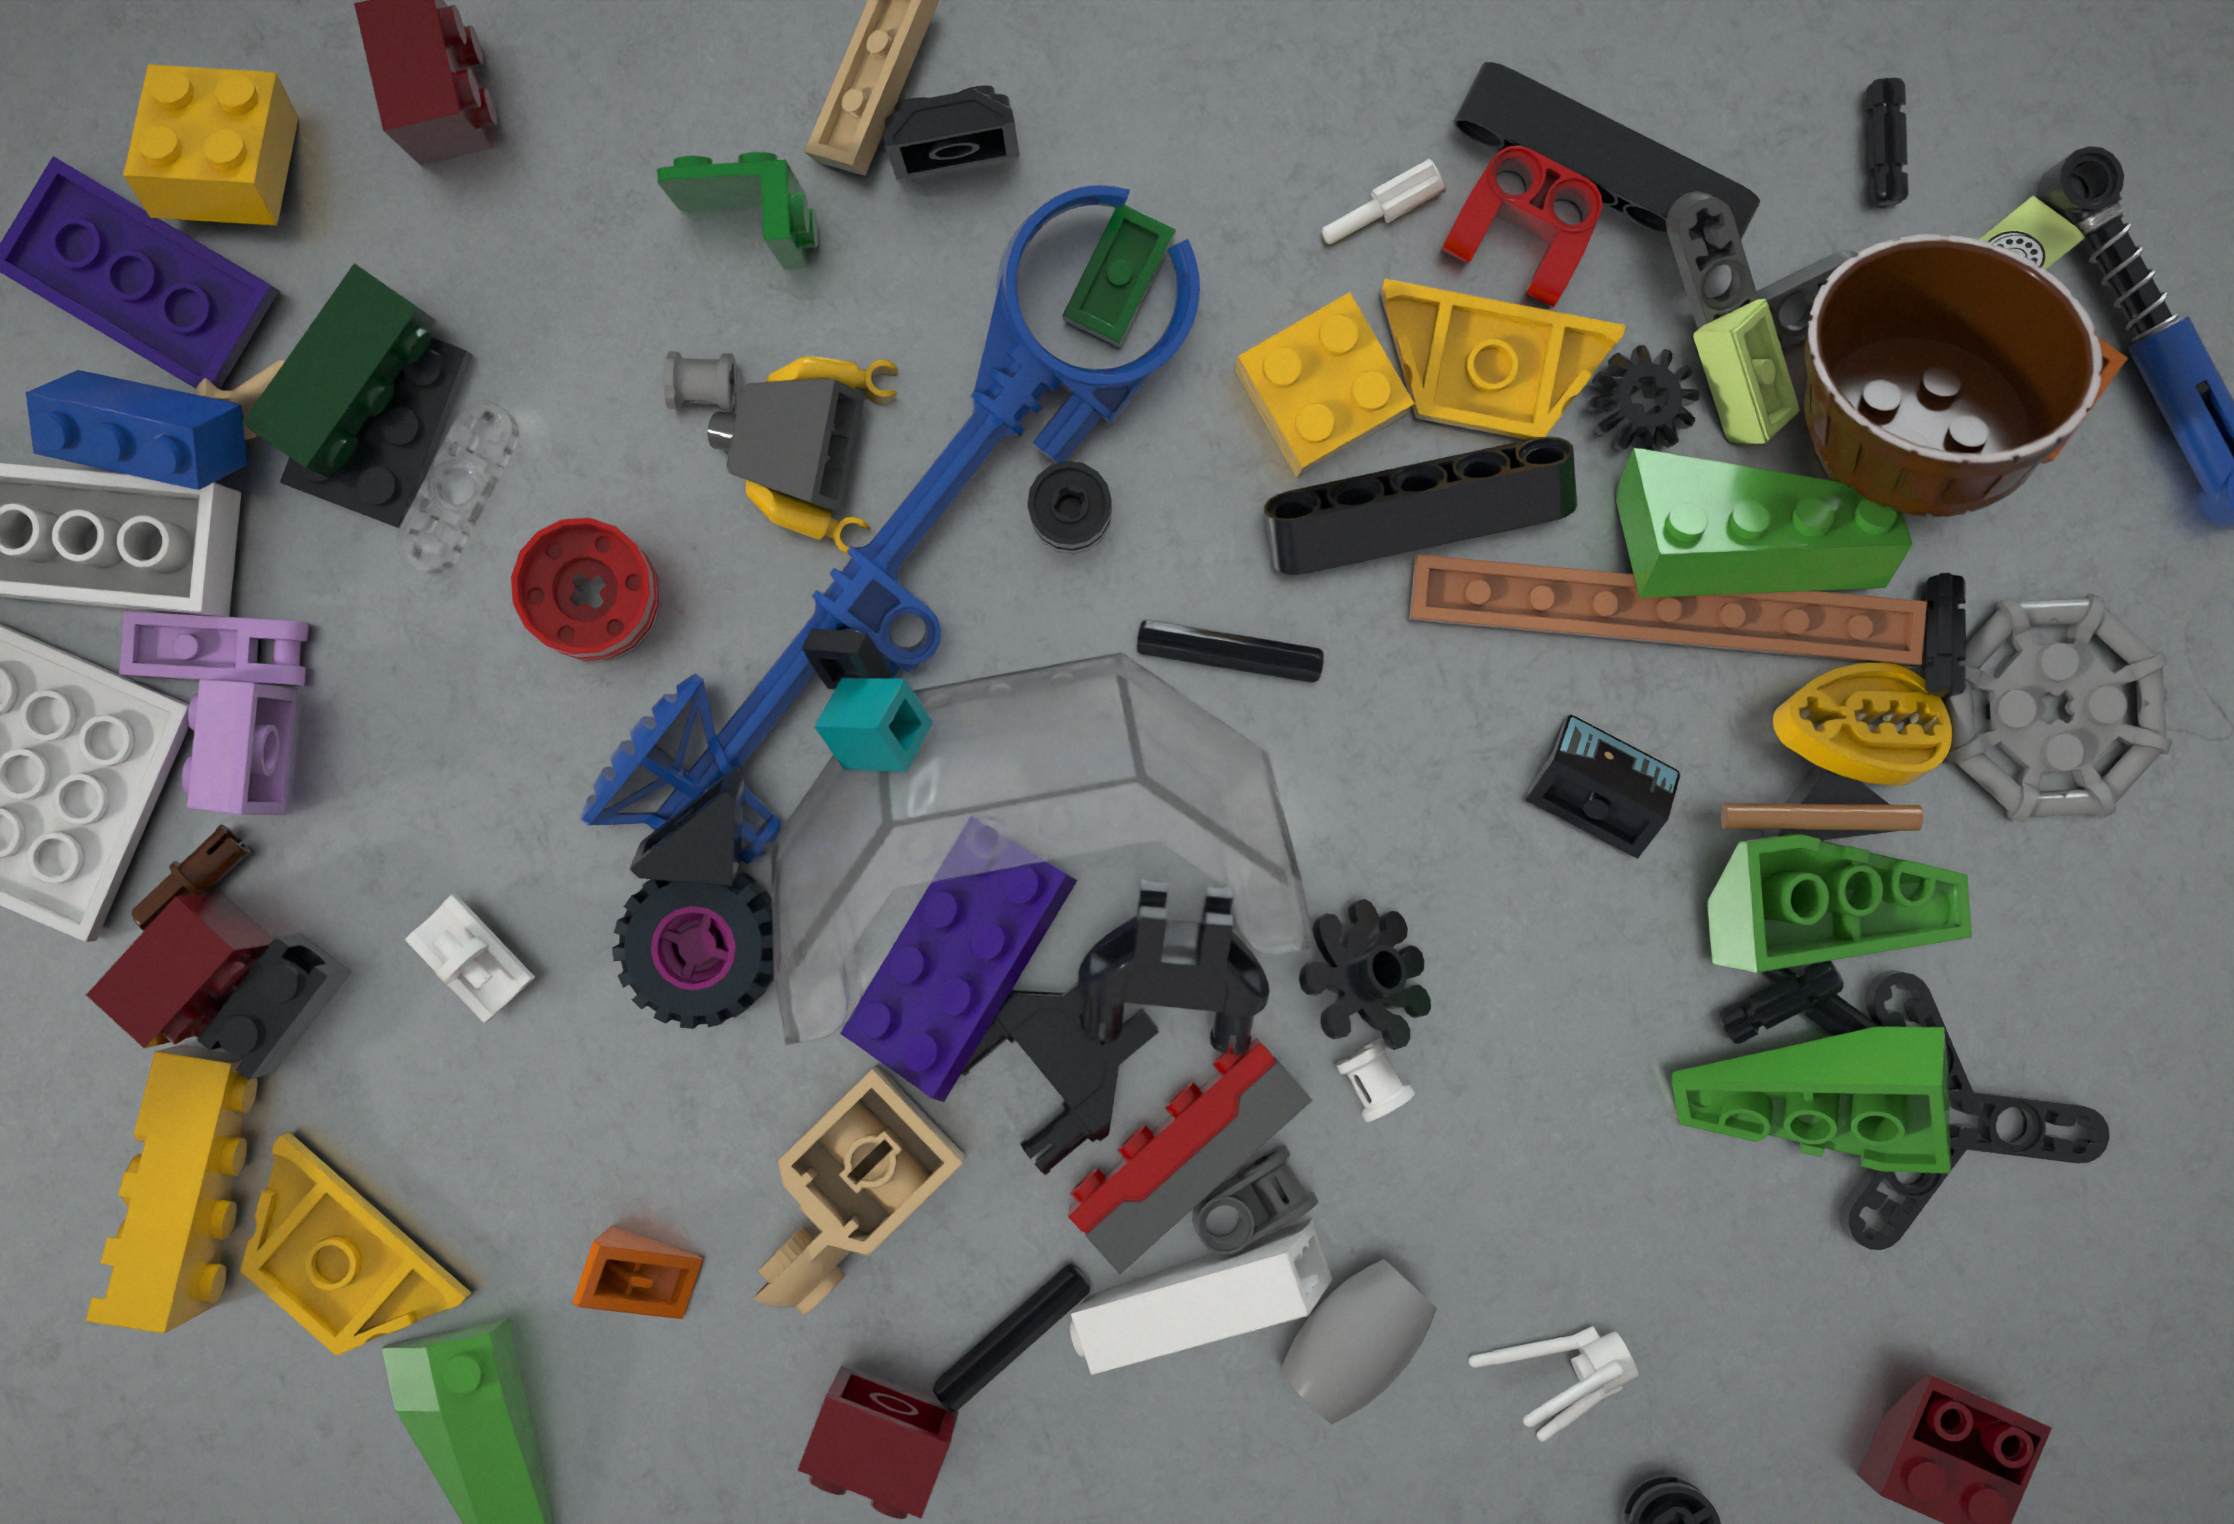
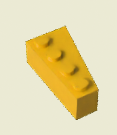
[86,1045,257,1334]

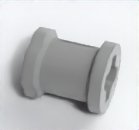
[663,351,737,411]

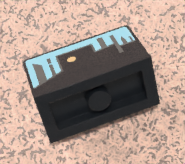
[1525,715,1680,859]

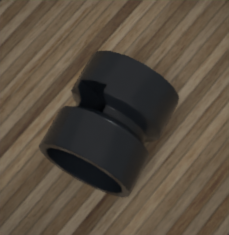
[1027,461,1112,555]

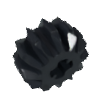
[1587,345,1700,452]

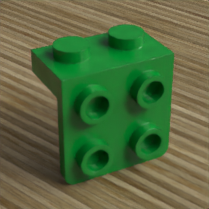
[657,152,818,268]

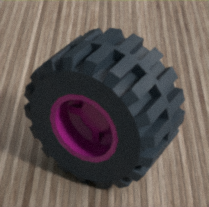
[612,873,784,1029]

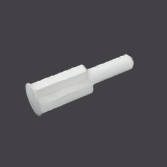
[1321,158,1446,245]

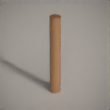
[1721,803,1923,831]

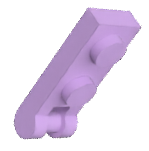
[119,611,309,686]

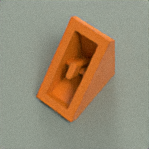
[572,1225,703,1319]

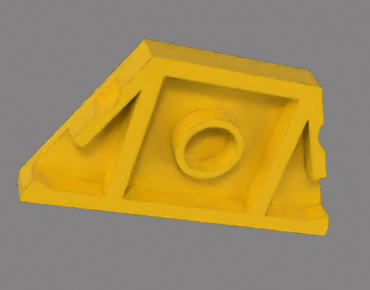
[1380,279,1626,440]
[240,1132,472,1356]

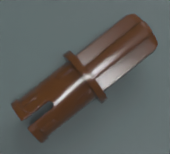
[131,824,251,931]

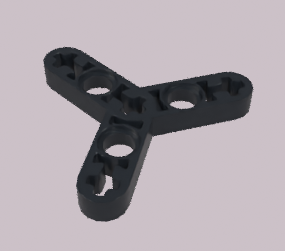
[1840,970,2110,1250]

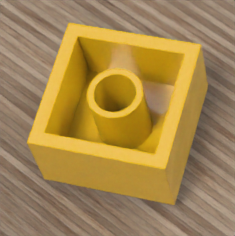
[123,64,299,226]
[1234,292,1415,478]

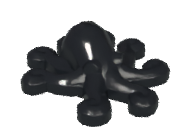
[1298,899,1431,1050]

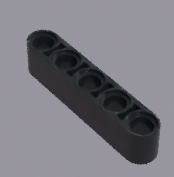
[1453,62,1760,251]
[1264,436,1577,575]

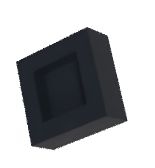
[801,628,892,690]

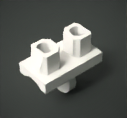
[405,894,535,1023]

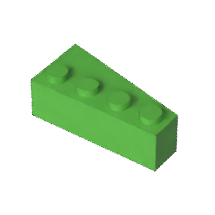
[1614,447,1913,598]

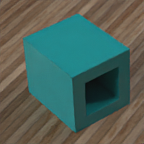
[814,678,933,772]

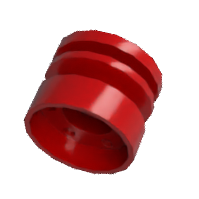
[511,518,661,662]

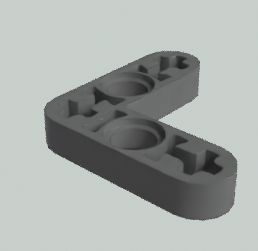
[1666,191,1857,351]

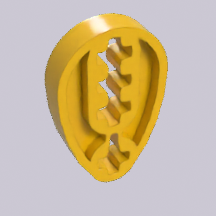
[1773,662,1952,786]

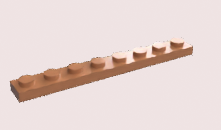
[1409,554,1927,666]

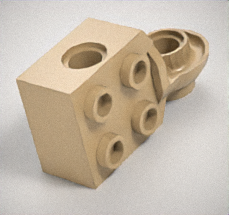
[752,1064,965,1316]

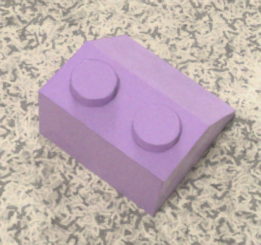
[182,679,298,815]

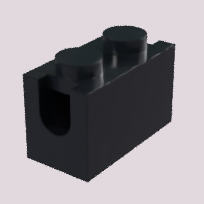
[197,933,352,1080]

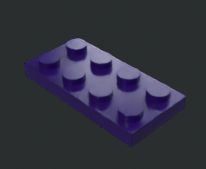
[0,156,279,389]
[840,815,1078,1102]

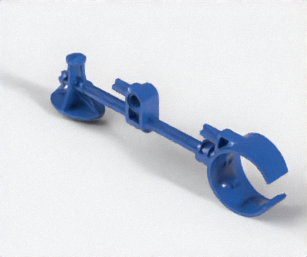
[580,185,1200,864]

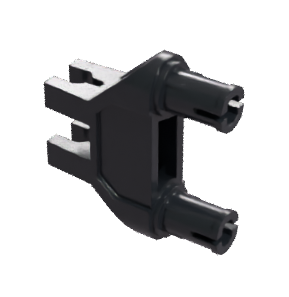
[1077,880,1270,1054]
[961,981,1159,1175]

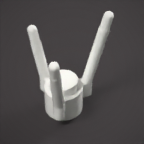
[1468,1326,1639,1442]

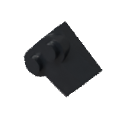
[883,85,1020,179]

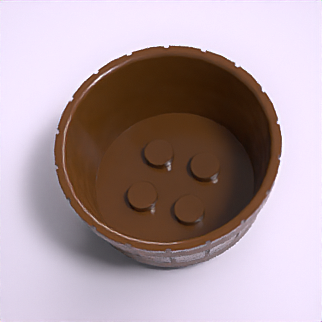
[1804,234,2103,517]

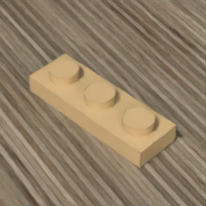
[804,0,939,176]

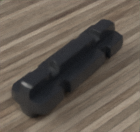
[1867,78,1909,206]
[1925,573,1966,698]
[1720,961,1844,1044]

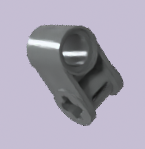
[1192,1145,1318,1255]

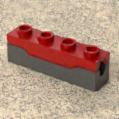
[1068,1037,1313,1274]

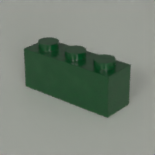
[241,263,436,477]

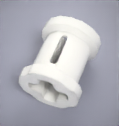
[1335,1038,1416,1122]

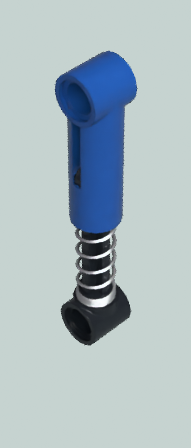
[2037,146,2234,530]

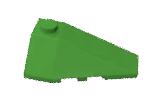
[1707,834,1972,973]
[1671,1026,1951,1174]
[382,1318,554,1524]

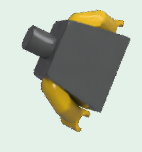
[707,356,898,554]

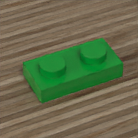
[1062,204,1176,348]

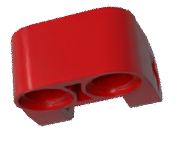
[1441,146,1603,308]

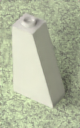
[1070,1220,1333,1375]

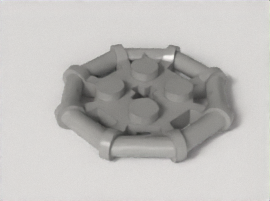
[1946,593,2172,822]

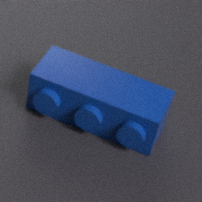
[26,370,247,490]

